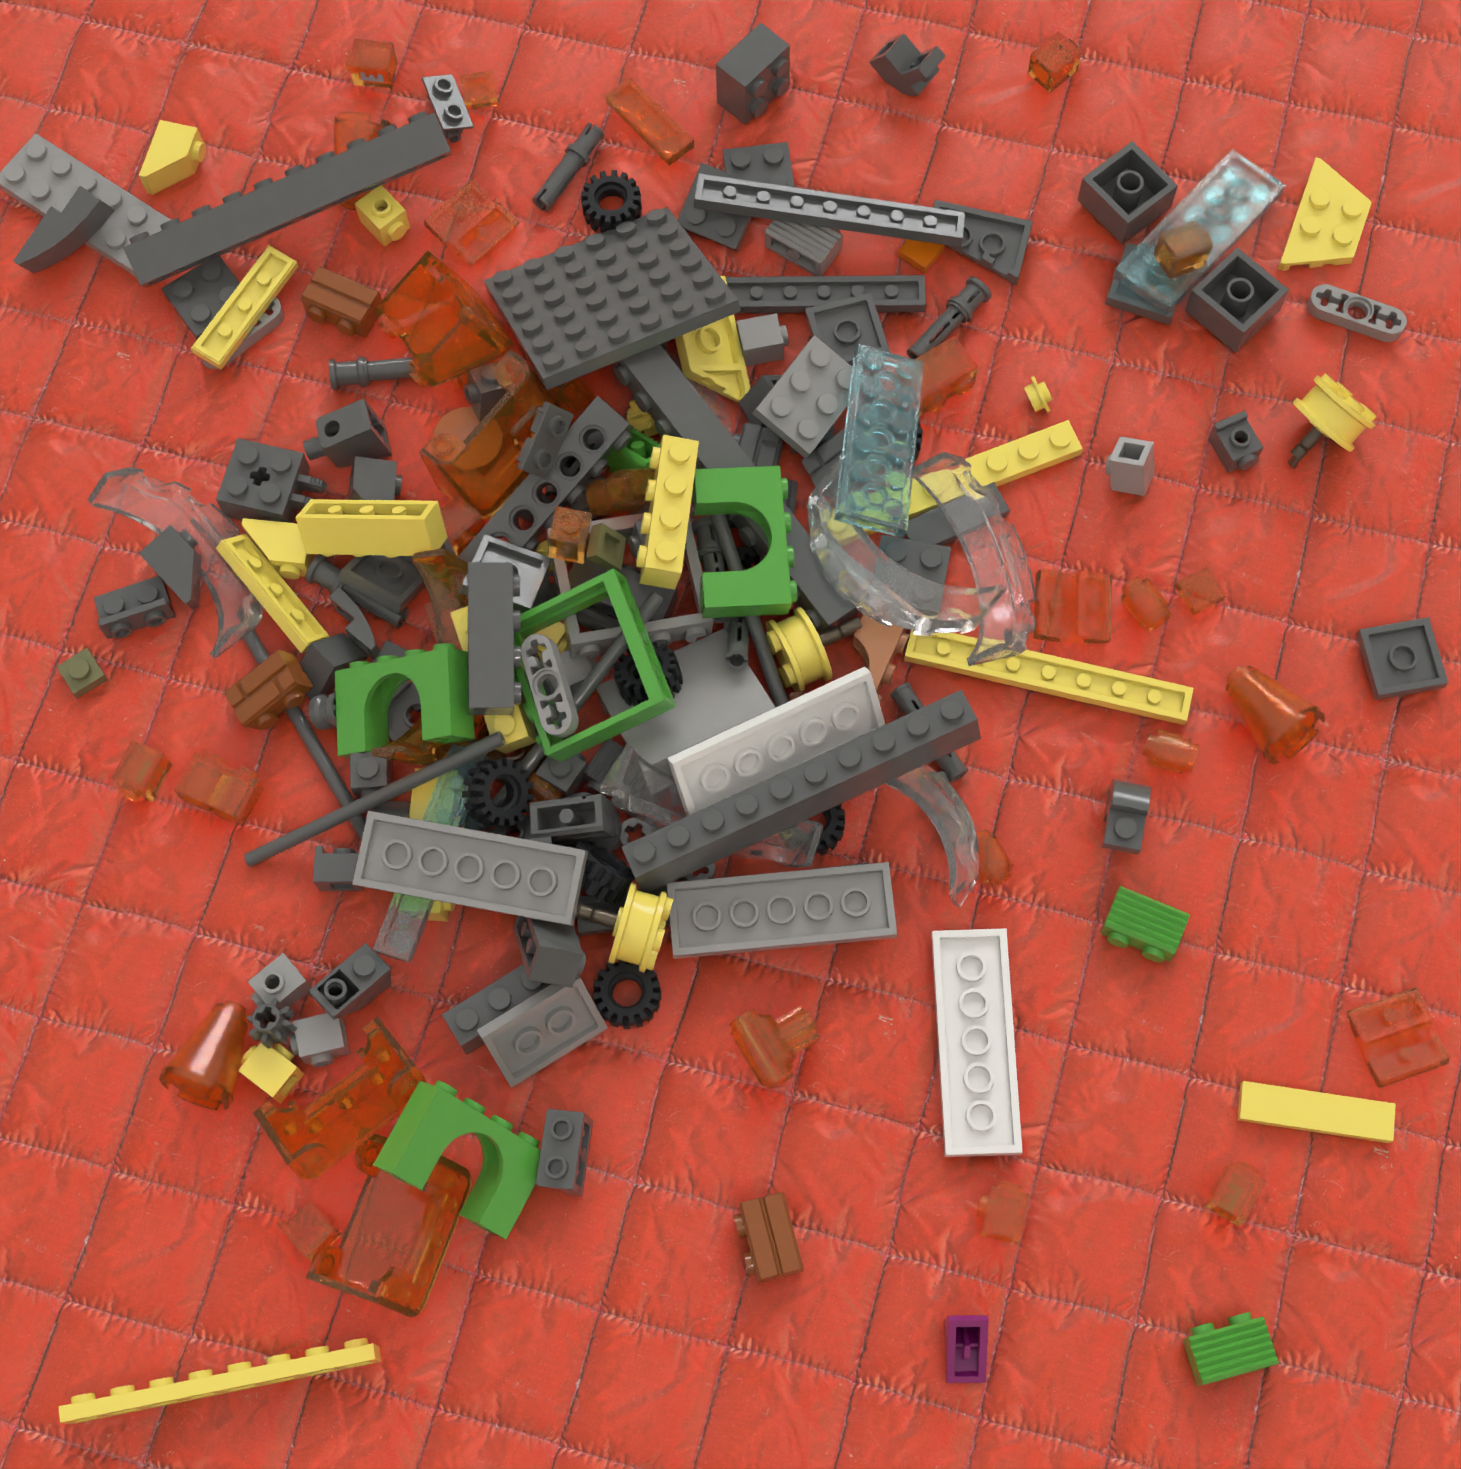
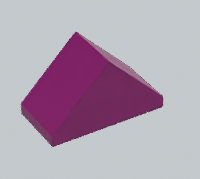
[944,1315,989,1383]

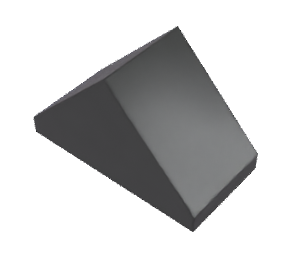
[300,633,368,700]

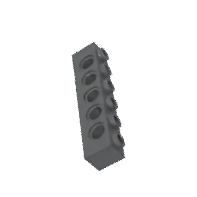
[458,396,634,565]

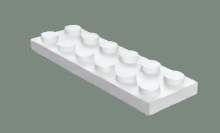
[667,667,885,816]
[931,928,1022,1157]

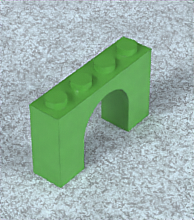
[692,466,797,618]
[335,643,475,758]
[373,1080,541,1239]

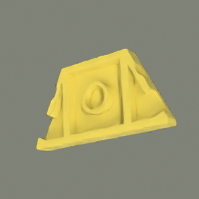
[1278,157,1372,271]
[675,276,751,403]

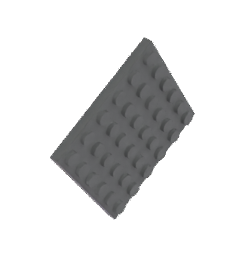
[484,207,741,390]

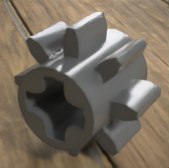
[247,998,297,1049]

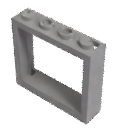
[547,512,713,659]

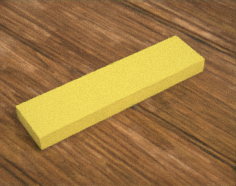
[191,245,298,370]
[216,534,330,654]
[1237,1081,1396,1143]

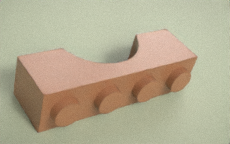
[853,605,910,705]

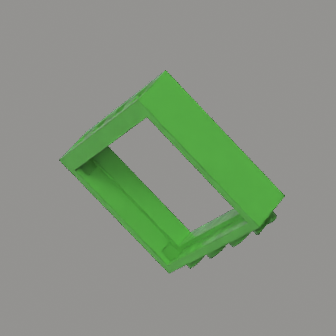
[514,568,677,762]

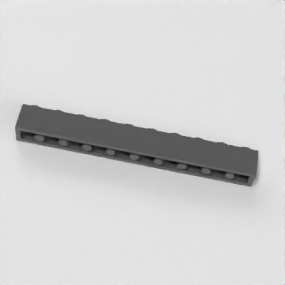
[123,111,452,287]
[613,344,862,633]
[622,690,981,893]

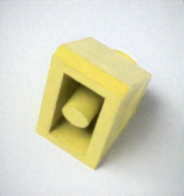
[139,120,206,195]
[242,518,315,579]

